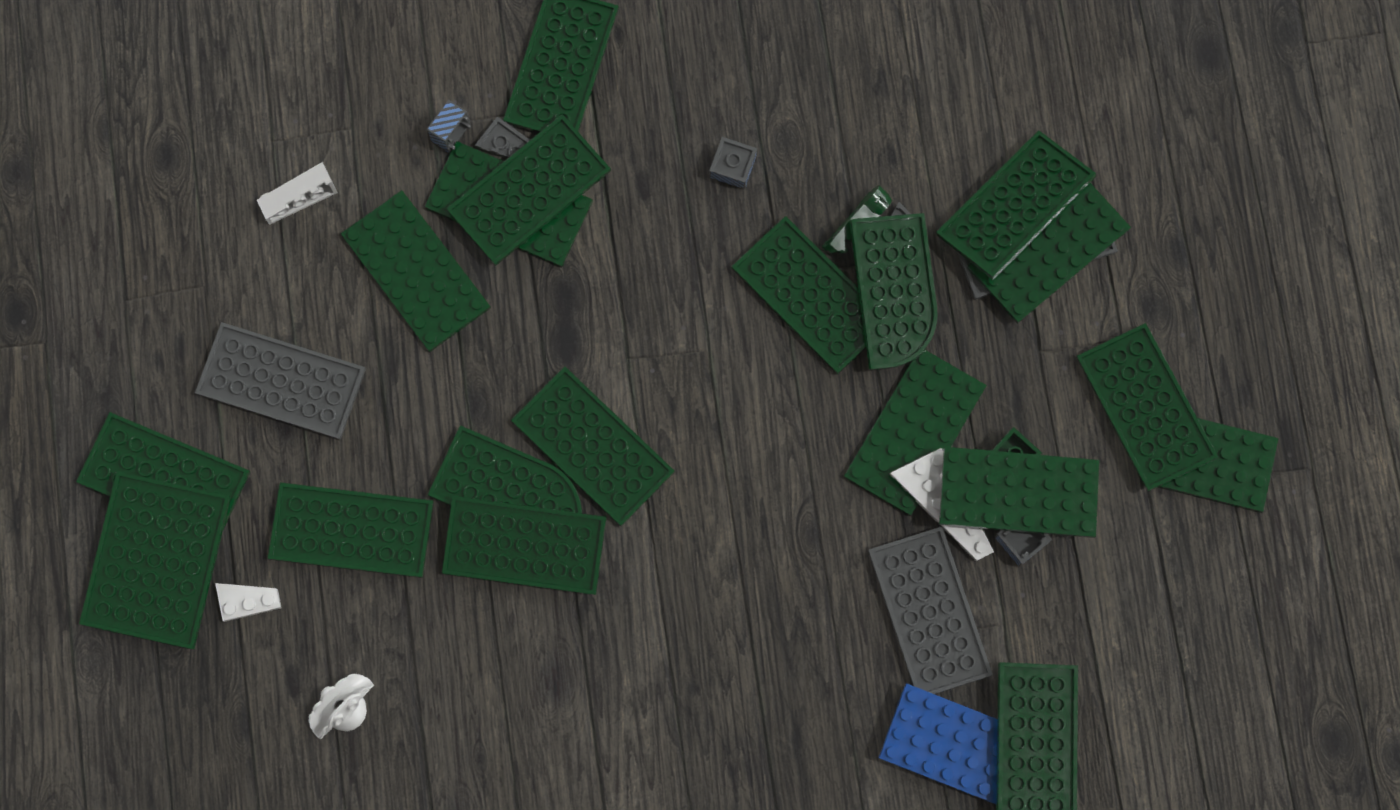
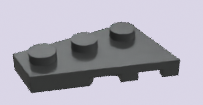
[475,117,530,158]

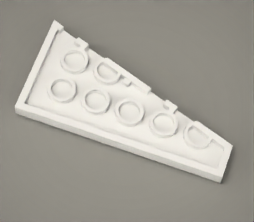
[889,448,994,561]

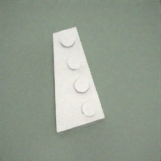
[257,162,338,225]

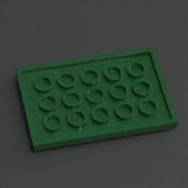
[1159,418,1279,513]

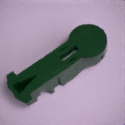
[822,185,892,254]

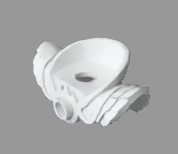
[309,674,374,739]

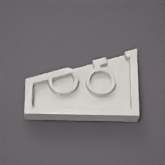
[215,583,281,622]

